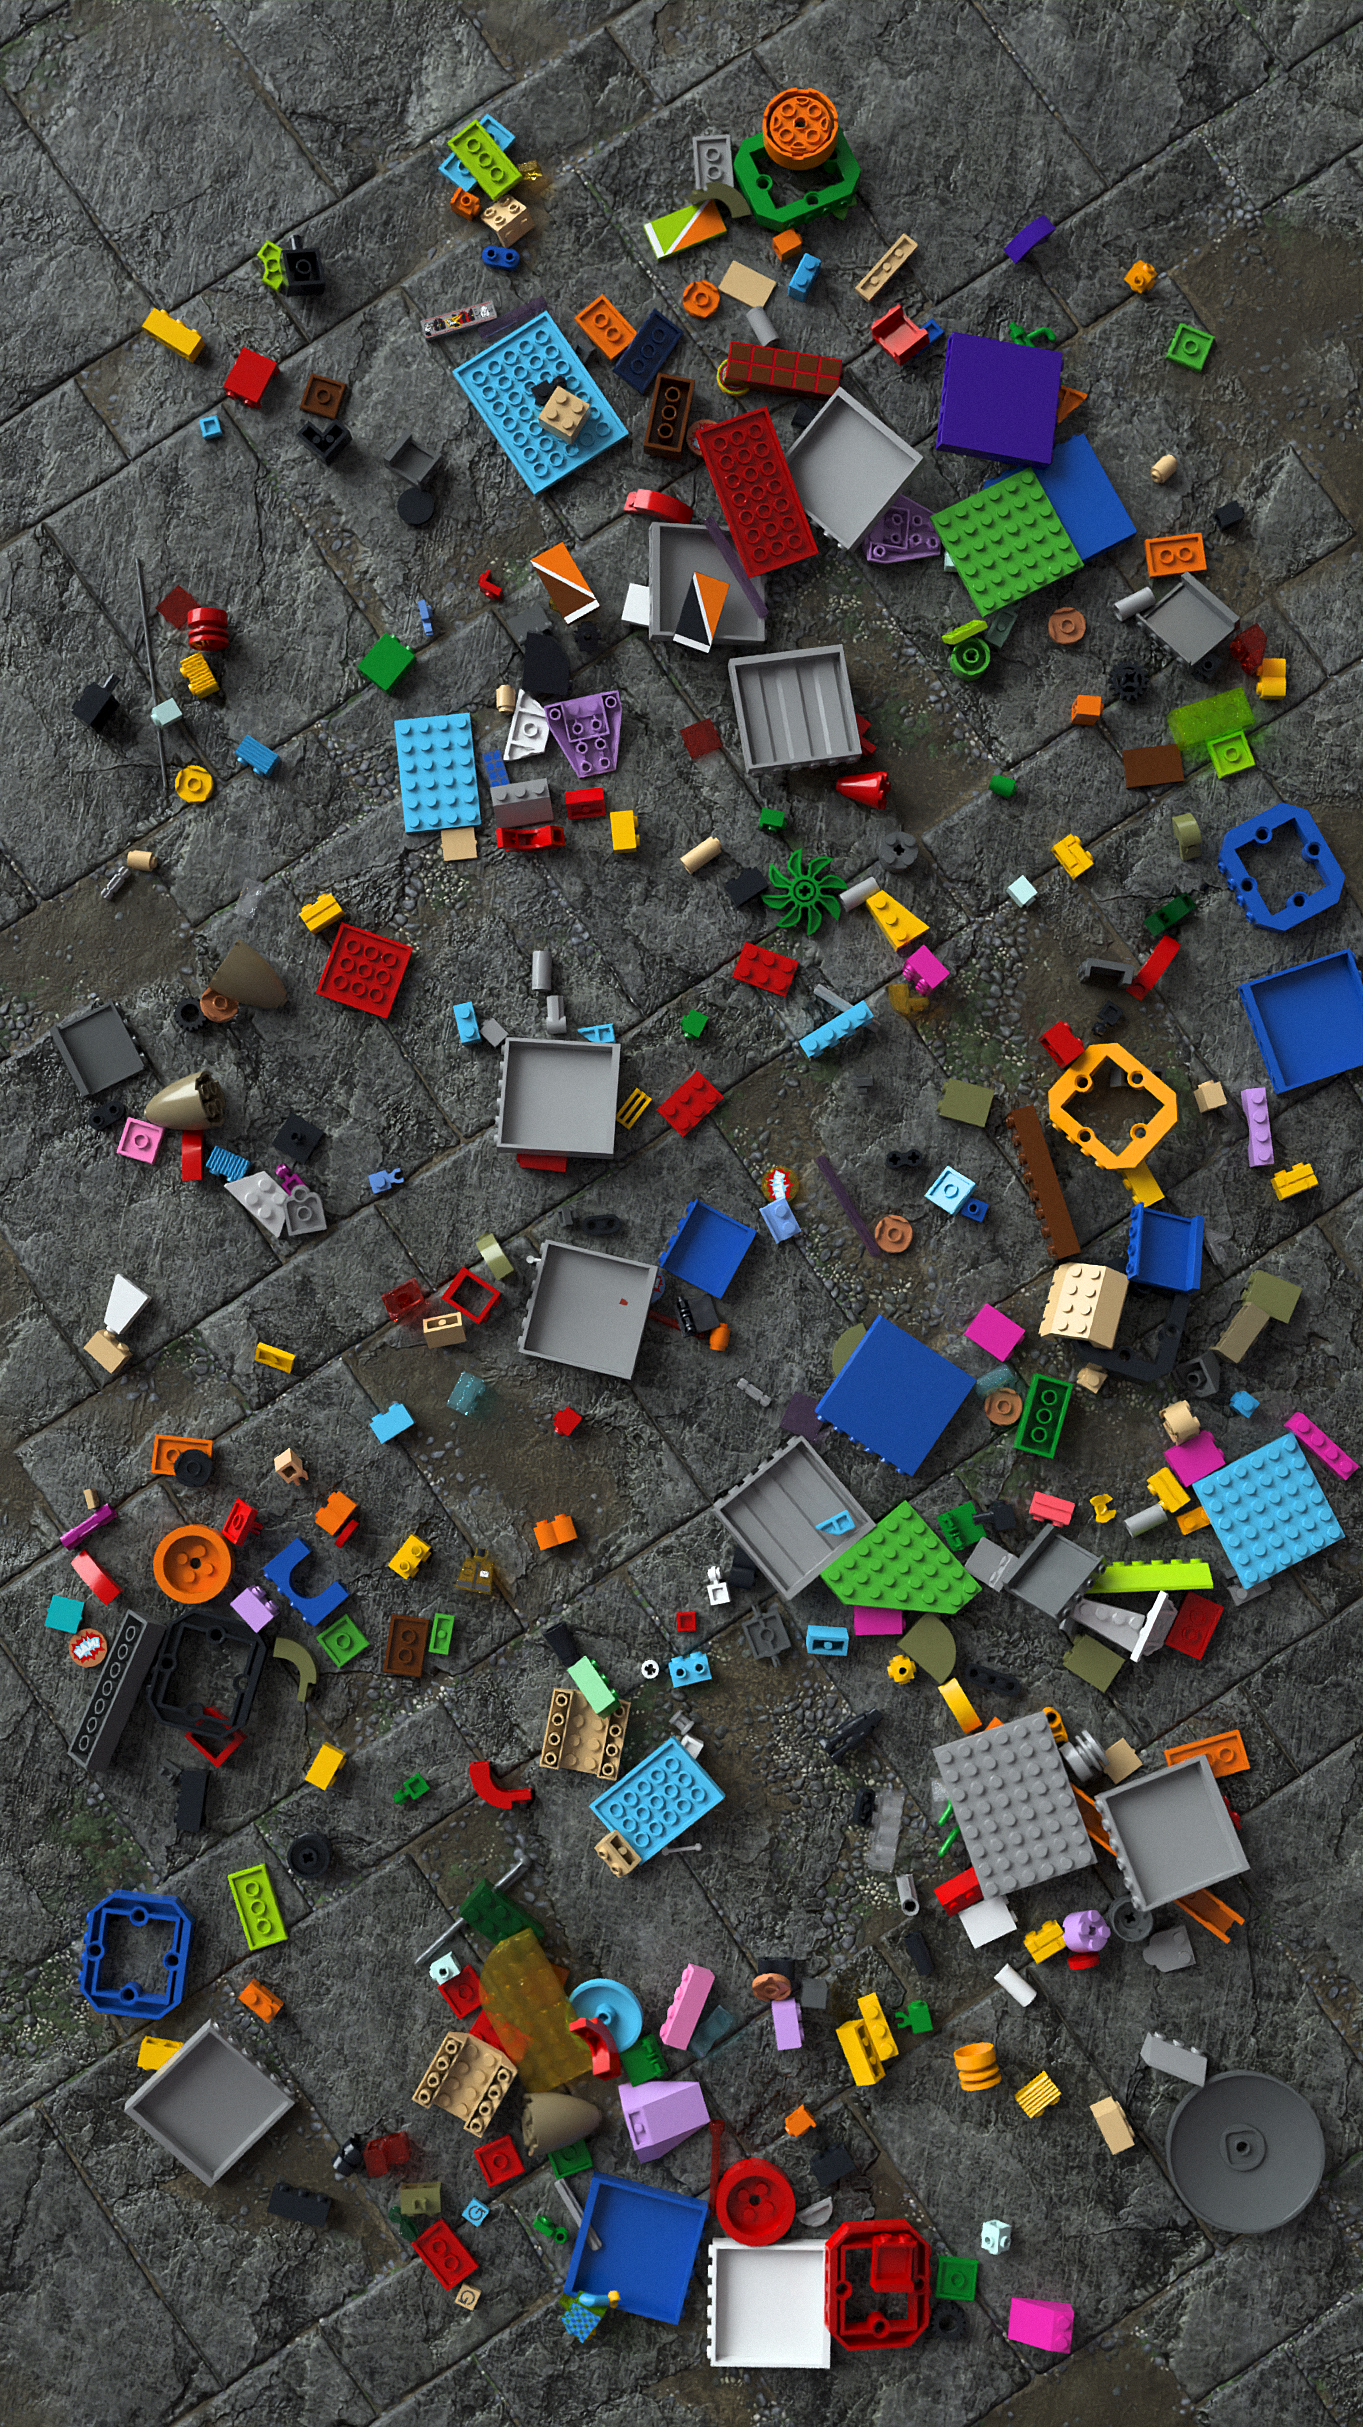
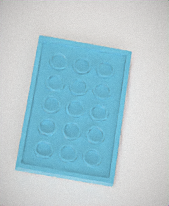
[394,713,482,834]
[589,1736,726,1866]

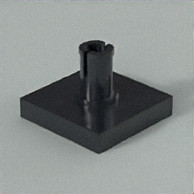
[271,1112,325,1165]

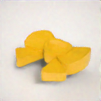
[1090,1494,1116,1523]

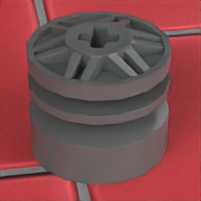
[1108,1895,1153,1942]

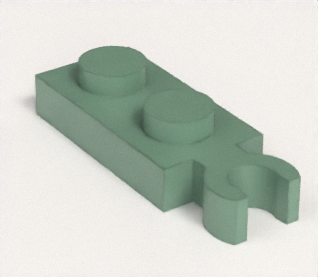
[984,601,1022,649]

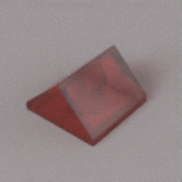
[381,1277,429,1322]

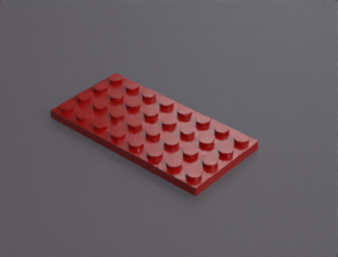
[695,406,819,580]

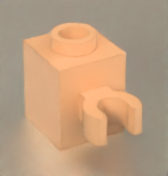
[274,1448,308,1486]

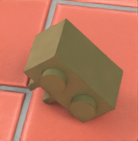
[400,2182,443,2217]

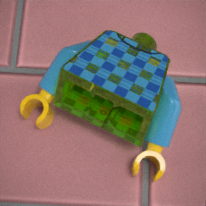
[557,2291,620,2343]

